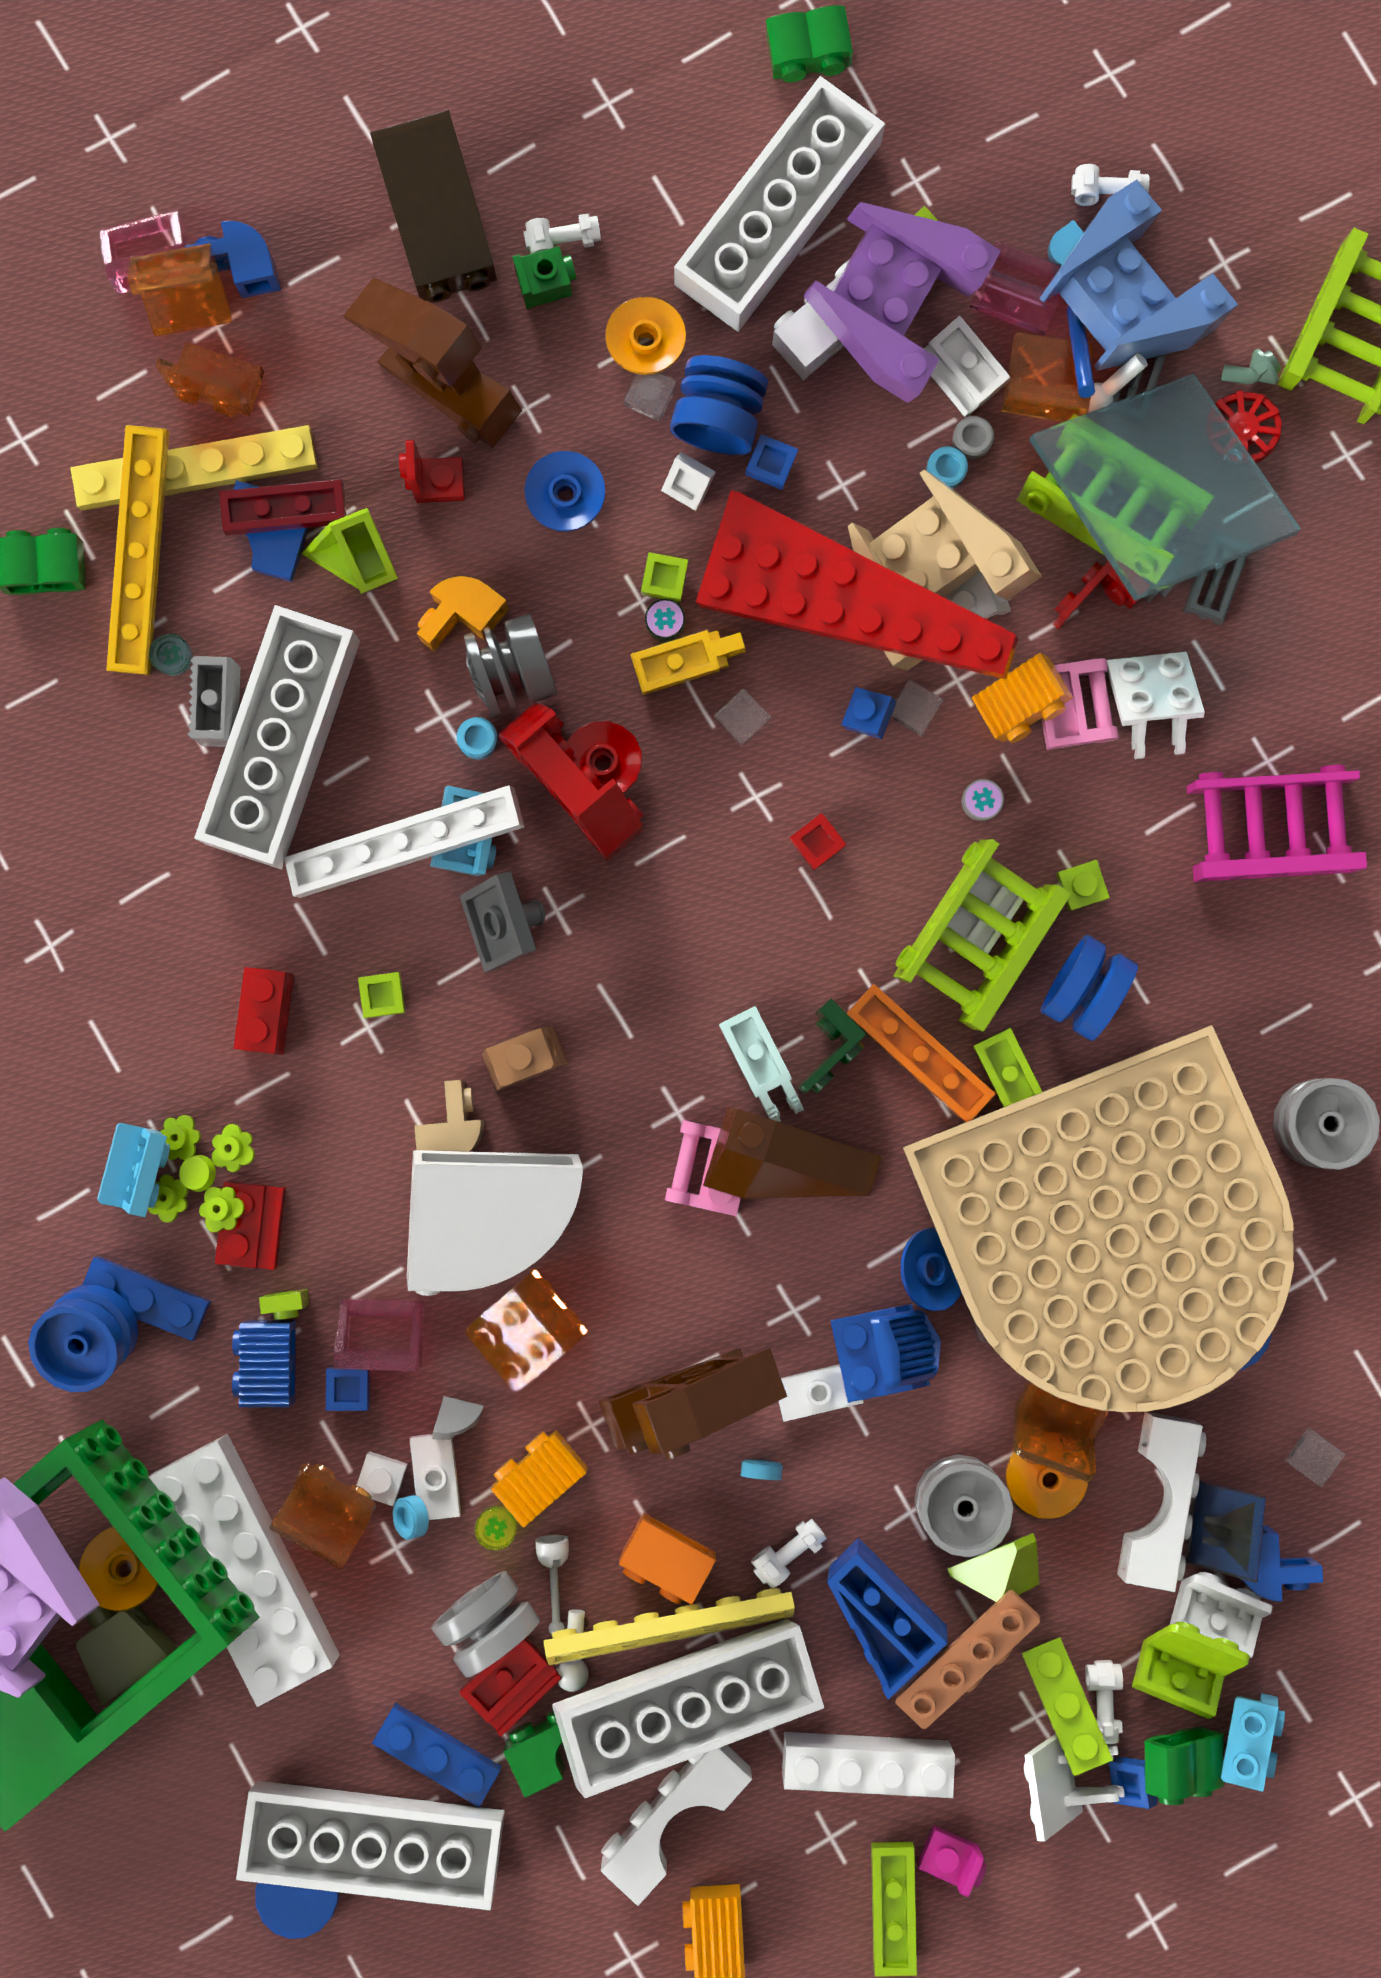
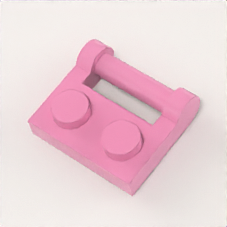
[1042,658,1119,750]
[665,1120,741,1216]

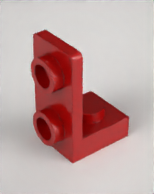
[399,440,465,503]
[1053,559,1149,629]

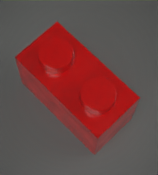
[233,967,294,1055]

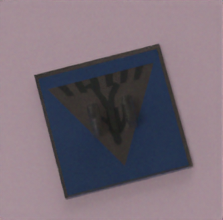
[1185,1481,1266,1583]

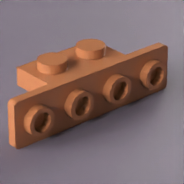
[895,1590,1040,1729]

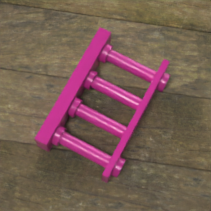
[1187,765,1367,882]

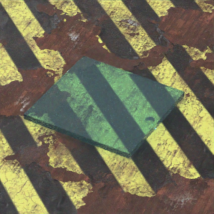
[1029,374,1301,601]

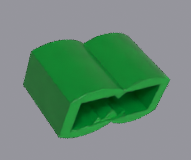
[766,5,853,83]
[0,528,86,595]
[1145,1727,1225,1805]

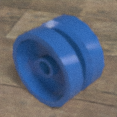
[1040,934,1138,1041]
[28,1285,139,1392]

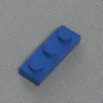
[82,1256,211,1341]
[372,1703,502,1807]

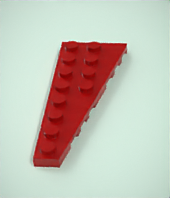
[695,490,1018,679]

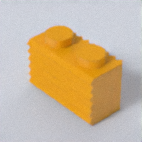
[972,653,1073,743]
[491,1430,588,1528]
[682,1884,745,1978]

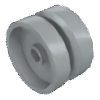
[1273,1078,1380,1170]
[914,1454,1013,1557]
[431,1571,540,1677]

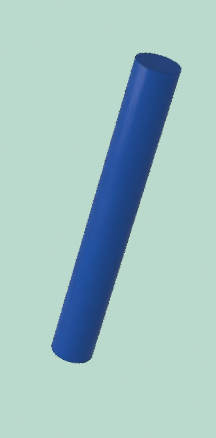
[1066,306,1095,398]

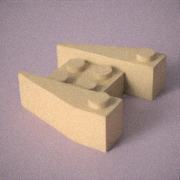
[848,469,1042,671]

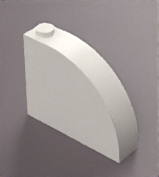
[407,1150,583,1296]

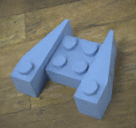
[1039,179,1238,371]

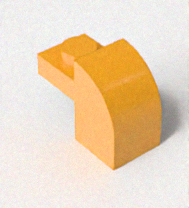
[417,576,509,652]

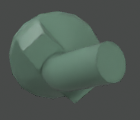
[1221,348,1281,385]

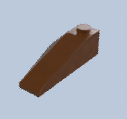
[703,1107,881,1199]

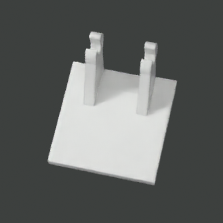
[1107,652,1205,759]
[1024,1734,1125,1842]

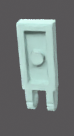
[719,1006,804,1122]

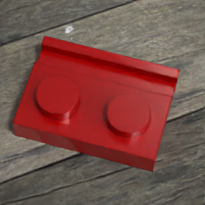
[215,1181,286,1270]
[459,1637,561,1737]

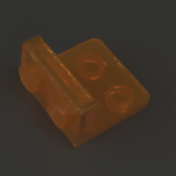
[465,1269,588,1391]
[1013,1381,1109,1482]
[270,1463,377,1570]

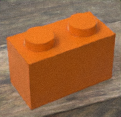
[619,1512,716,1605]

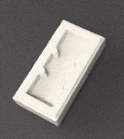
[779,1364,864,1422]
[409,1434,461,1520]

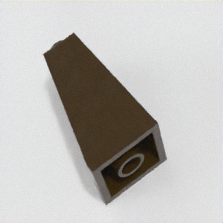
[370,110,497,303]

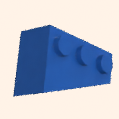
[827,1537,947,1700]

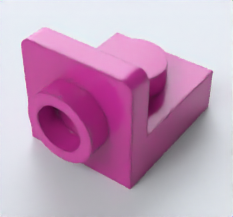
[917,1825,986,1897]

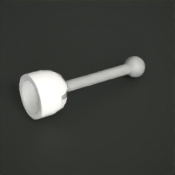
[535,1534,569,1636]

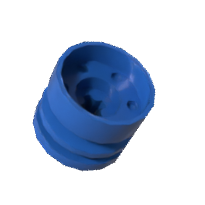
[670,355,769,455]

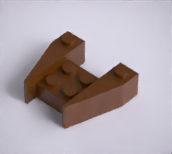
[343,277,523,448]
[598,1348,788,1459]

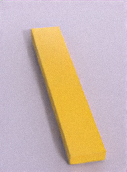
[106,425,170,675]

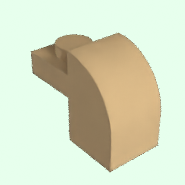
[415,1080,484,1152]

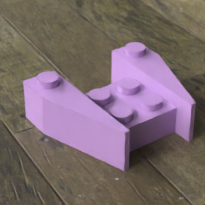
[0,1477,100,1698]

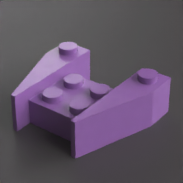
[803,202,1001,403]

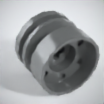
[464,613,558,717]

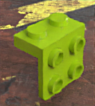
[1132,1622,1250,1719]

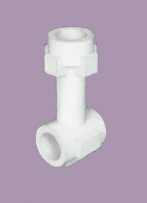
[1071,164,1149,206]
[524,214,601,254]
[751,1519,827,1589]
[1085,1660,1123,1744]

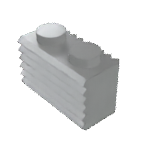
[187,656,241,747]

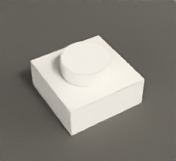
[661,452,716,511]
[354,1451,408,1506]

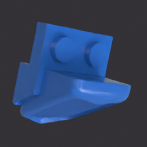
[830,1304,941,1403]

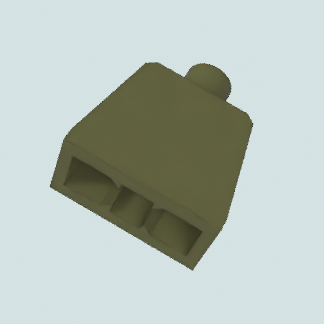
[75,1606,178,1705]

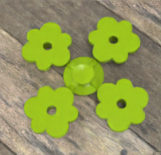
[148,1115,255,1232]

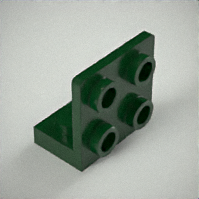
[797,998,866,1093]

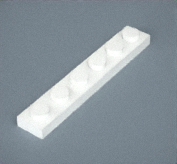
[284,785,524,898]

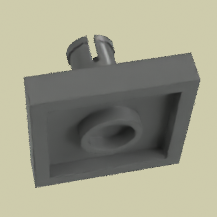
[459,871,545,973]

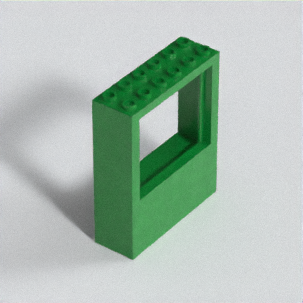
[0,1419,260,1832]

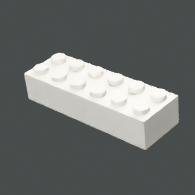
[674,76,885,332]
[194,605,360,870]
[148,1434,340,1707]
[552,1619,824,1798]
[236,1781,505,1910]

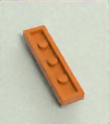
[846,984,996,1123]

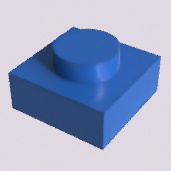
[745,434,798,490]
[841,687,896,739]
[326,1367,370,1411]
[1109,1757,1158,1809]

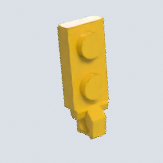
[630,630,746,695]

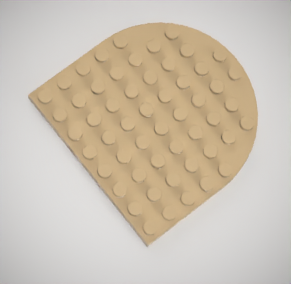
[903,1025,1294,1412]

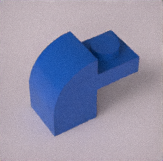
[185,221,281,299]
[1227,1526,1323,1601]

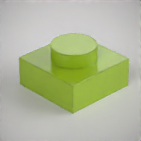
[641,552,688,603]
[1056,860,1110,912]
[358,972,406,1019]
[259,1289,309,1320]

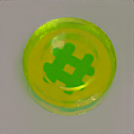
[475,1506,517,1550]

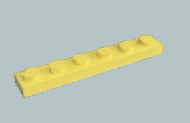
[70,425,318,511]
[543,1588,795,1665]

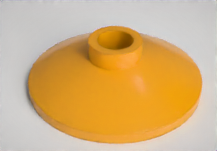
[605,297,686,375]
[1006,1435,1088,1519]
[79,1527,158,1611]

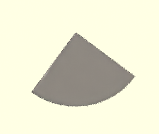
[432,1396,484,1440]

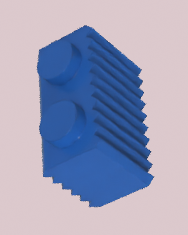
[232,1320,296,1407]

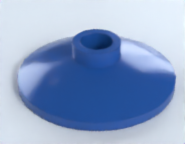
[524,451,605,532]
[901,1228,962,1311]

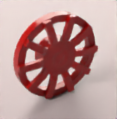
[1204,390,1282,466]

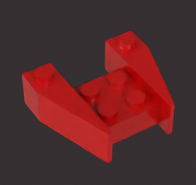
[498,702,644,862]

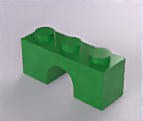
[503,1710,565,1798]

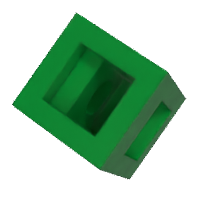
[512,246,577,309]

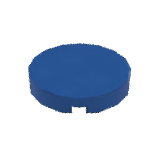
[255,1883,340,1939]

